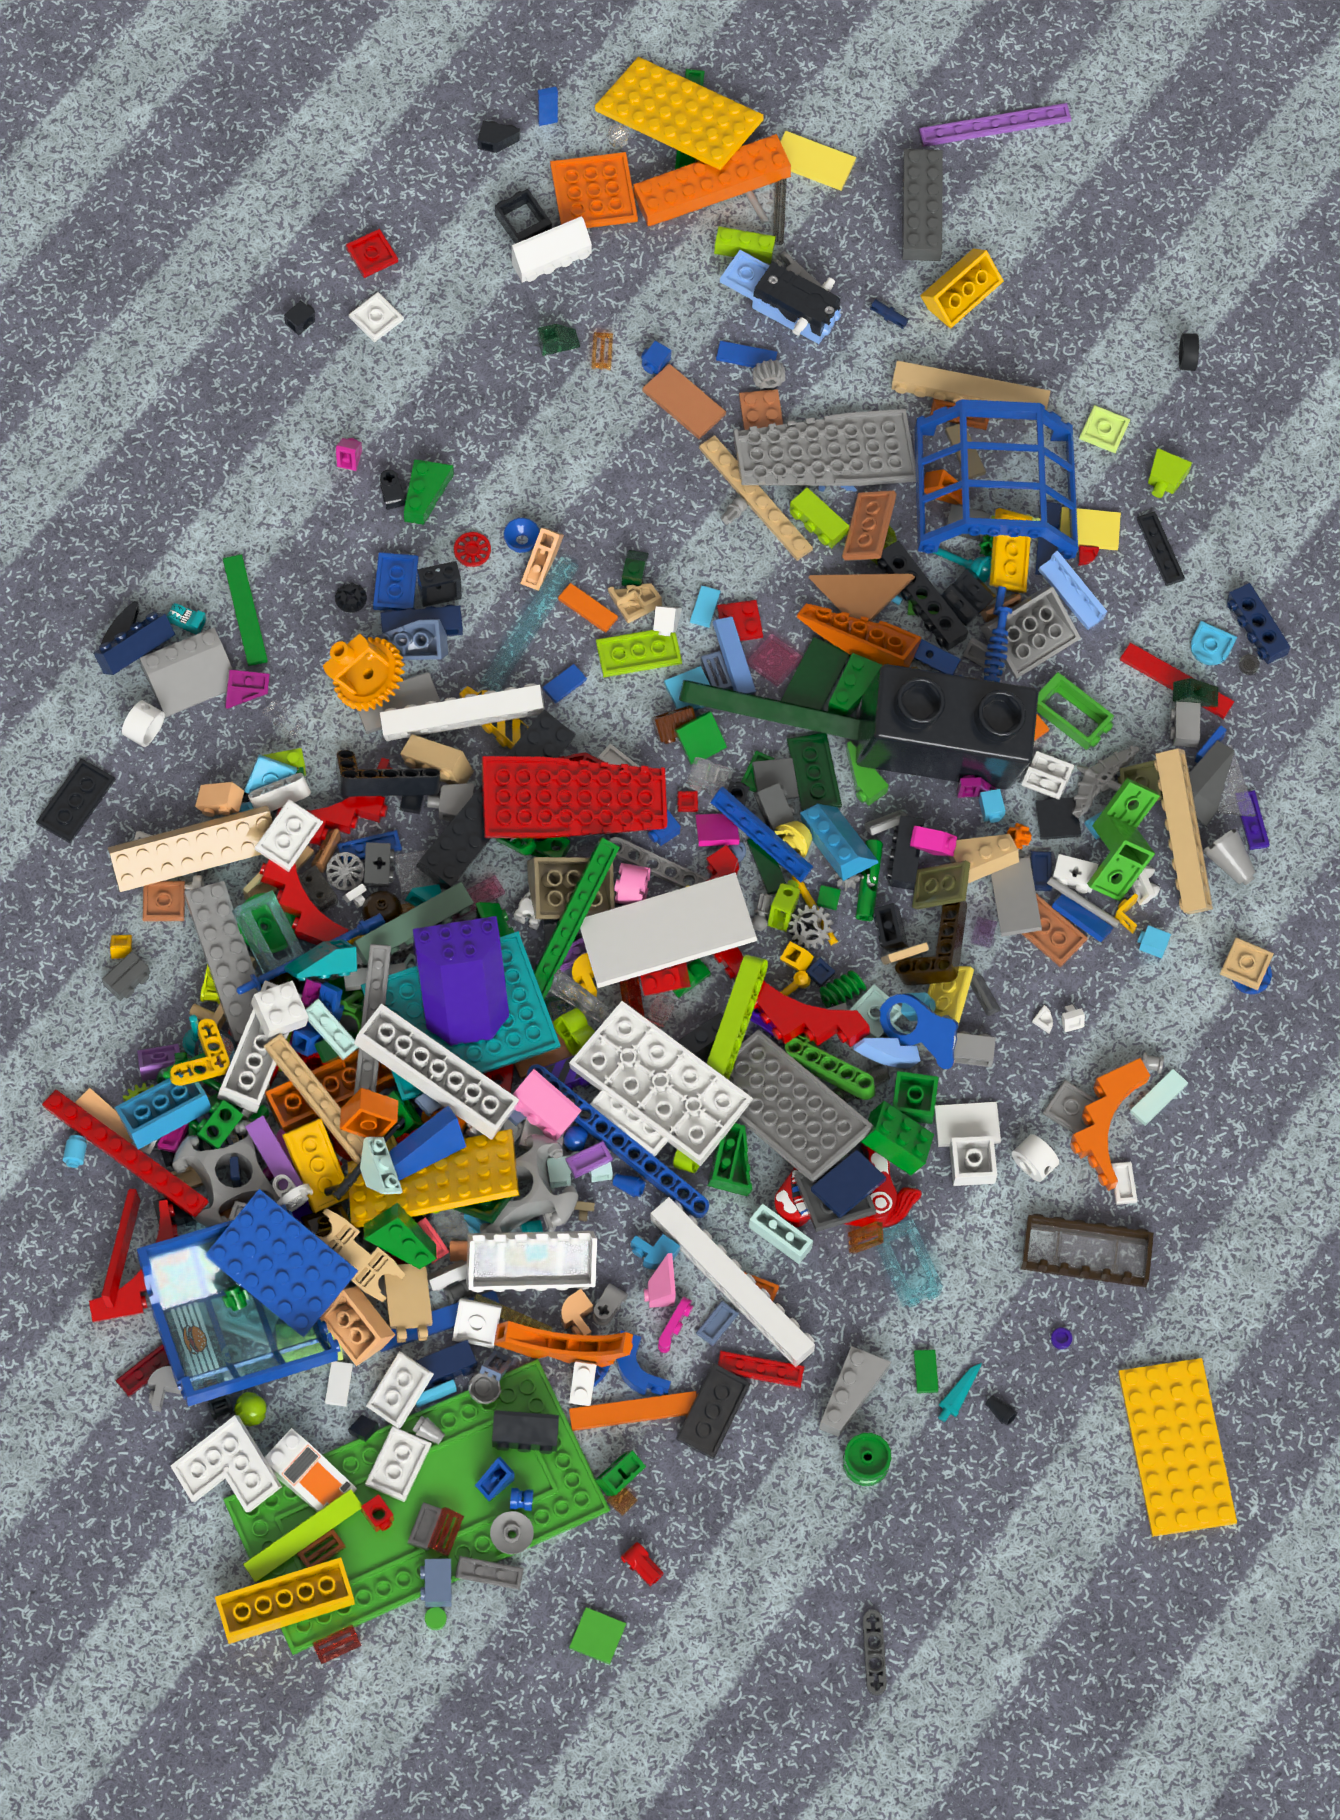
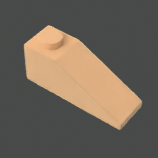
[521,528,564,591]

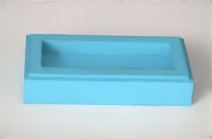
[690,585,721,628]
[415,1380,457,1408]

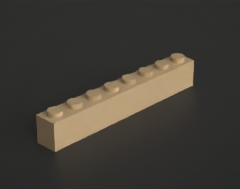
[891,361,1050,410]
[1154,748,1213,914]

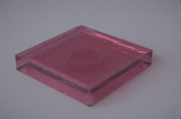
[747,634,803,687]

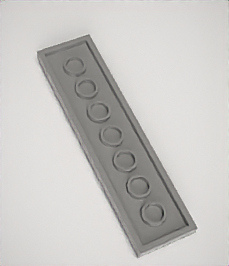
[184,881,260,1044]

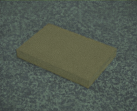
[912,860,970,909]

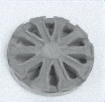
[326,852,365,891]

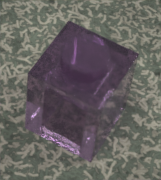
[971,917,997,949]

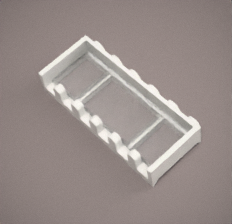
[466,1231,597,1292]

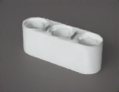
[248,773,311,812]

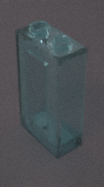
[232,890,304,974]
[873,1219,943,1307]

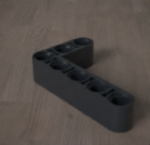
[336,750,440,797]

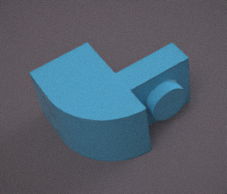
[631,1234,680,1270]

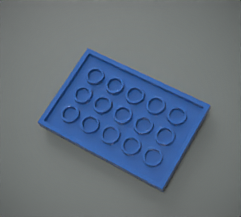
[204,1189,359,1338]

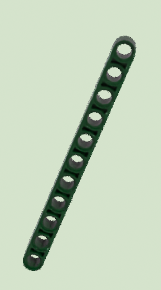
[679,680,860,740]

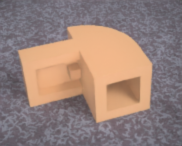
[561,1289,593,1335]

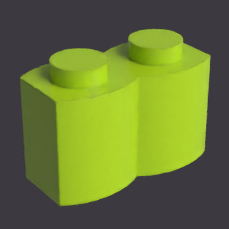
[553,1008,595,1056]

